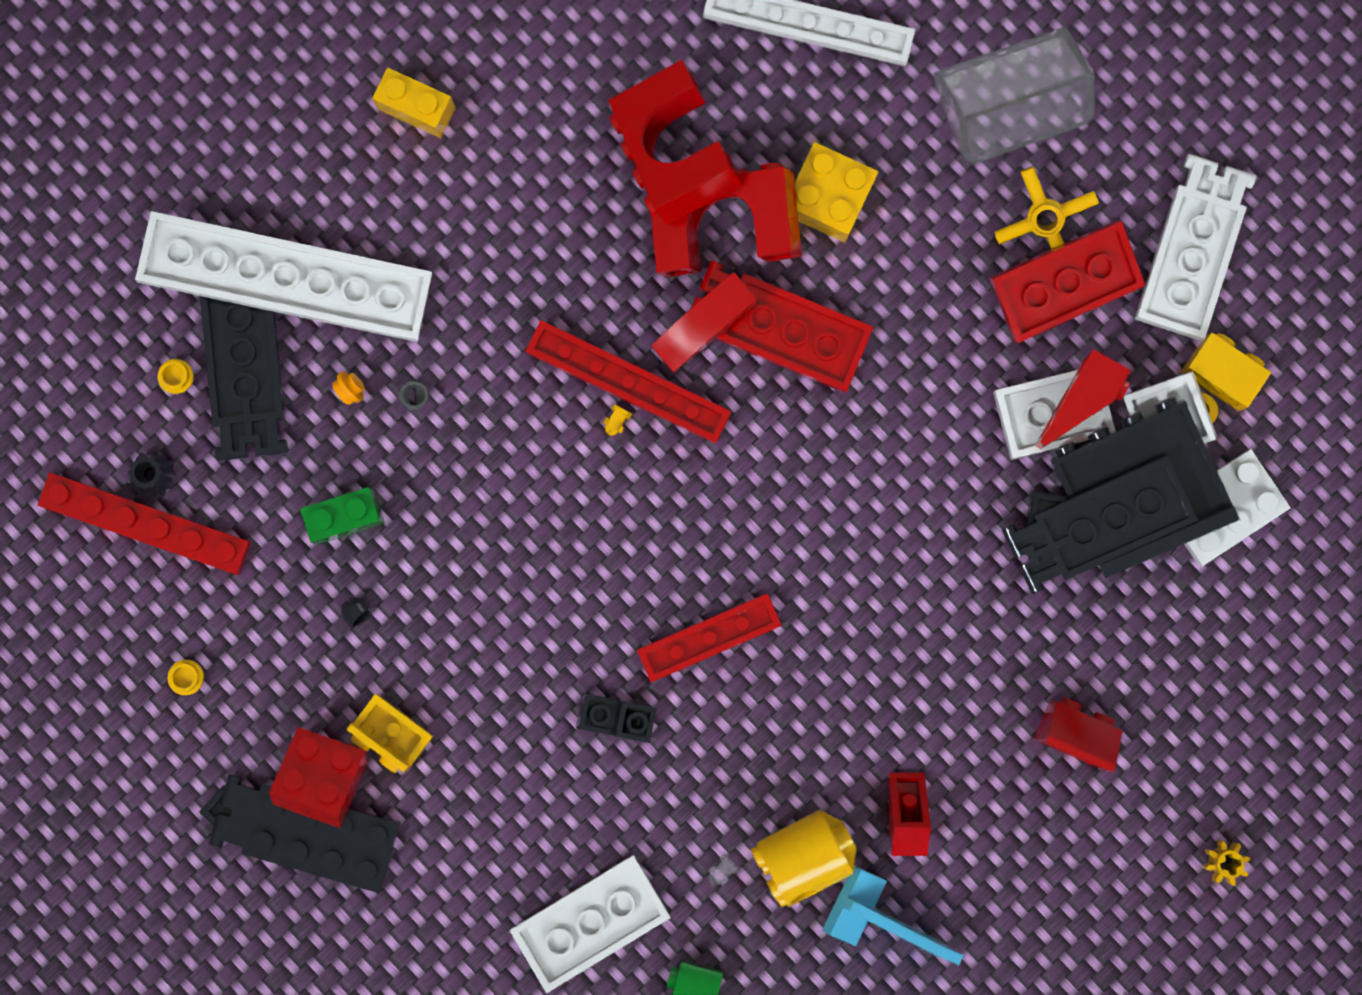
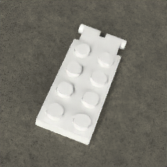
[1135,154,1256,341]

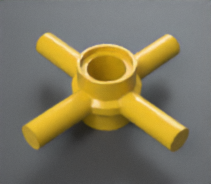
[994,166,1099,249]

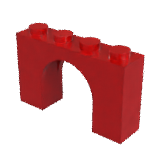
[608,59,743,225]
[651,163,802,278]

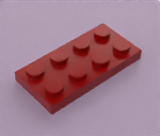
[989,220,1146,343]

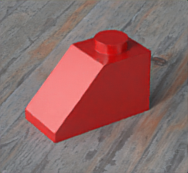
[888,773,931,856]

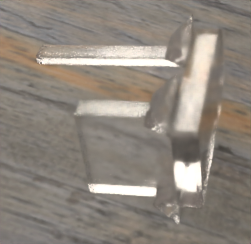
[708,854,740,887]

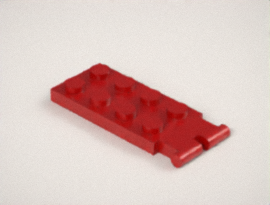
[691,261,874,393]

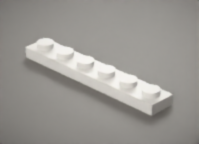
[703,0,915,66]

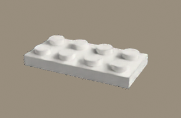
[510,854,671,993]

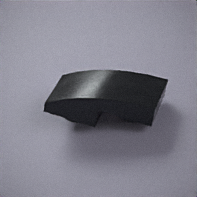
[576,693,657,743]

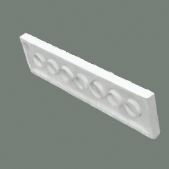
[135,211,432,342]

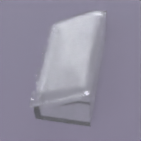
[934,26,1095,163]

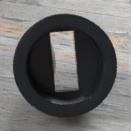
[341,597,373,628]

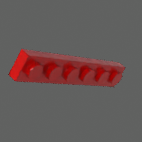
[525,320,732,444]
[37,472,251,575]

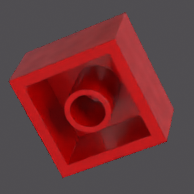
[269,727,367,828]

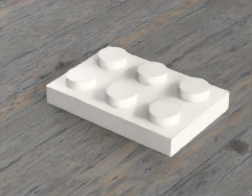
[993,370,1115,460]
[1184,449,1291,567]

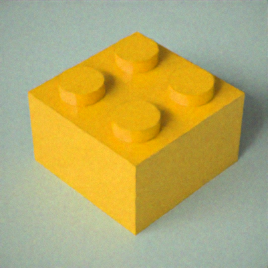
[795,142,879,243]

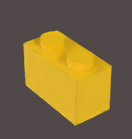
[372,67,456,138]
[1180,333,1272,412]

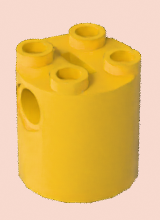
[751,810,856,907]

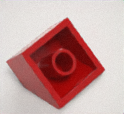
[1033,697,1123,772]

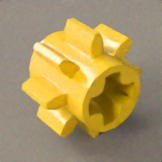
[1202,840,1251,886]

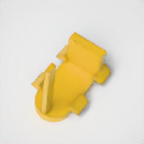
[603,404,632,436]

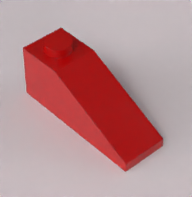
[1035,349,1131,449]

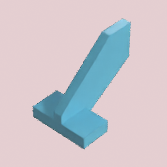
[822,865,964,965]

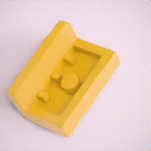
[346,694,434,773]

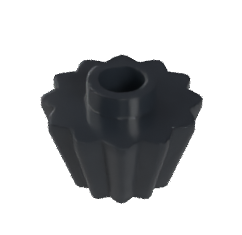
[127,450,177,499]

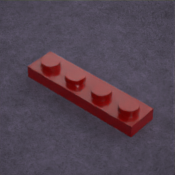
[637,593,782,683]

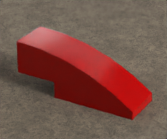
[651,272,757,373]

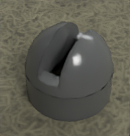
[399,381,428,410]

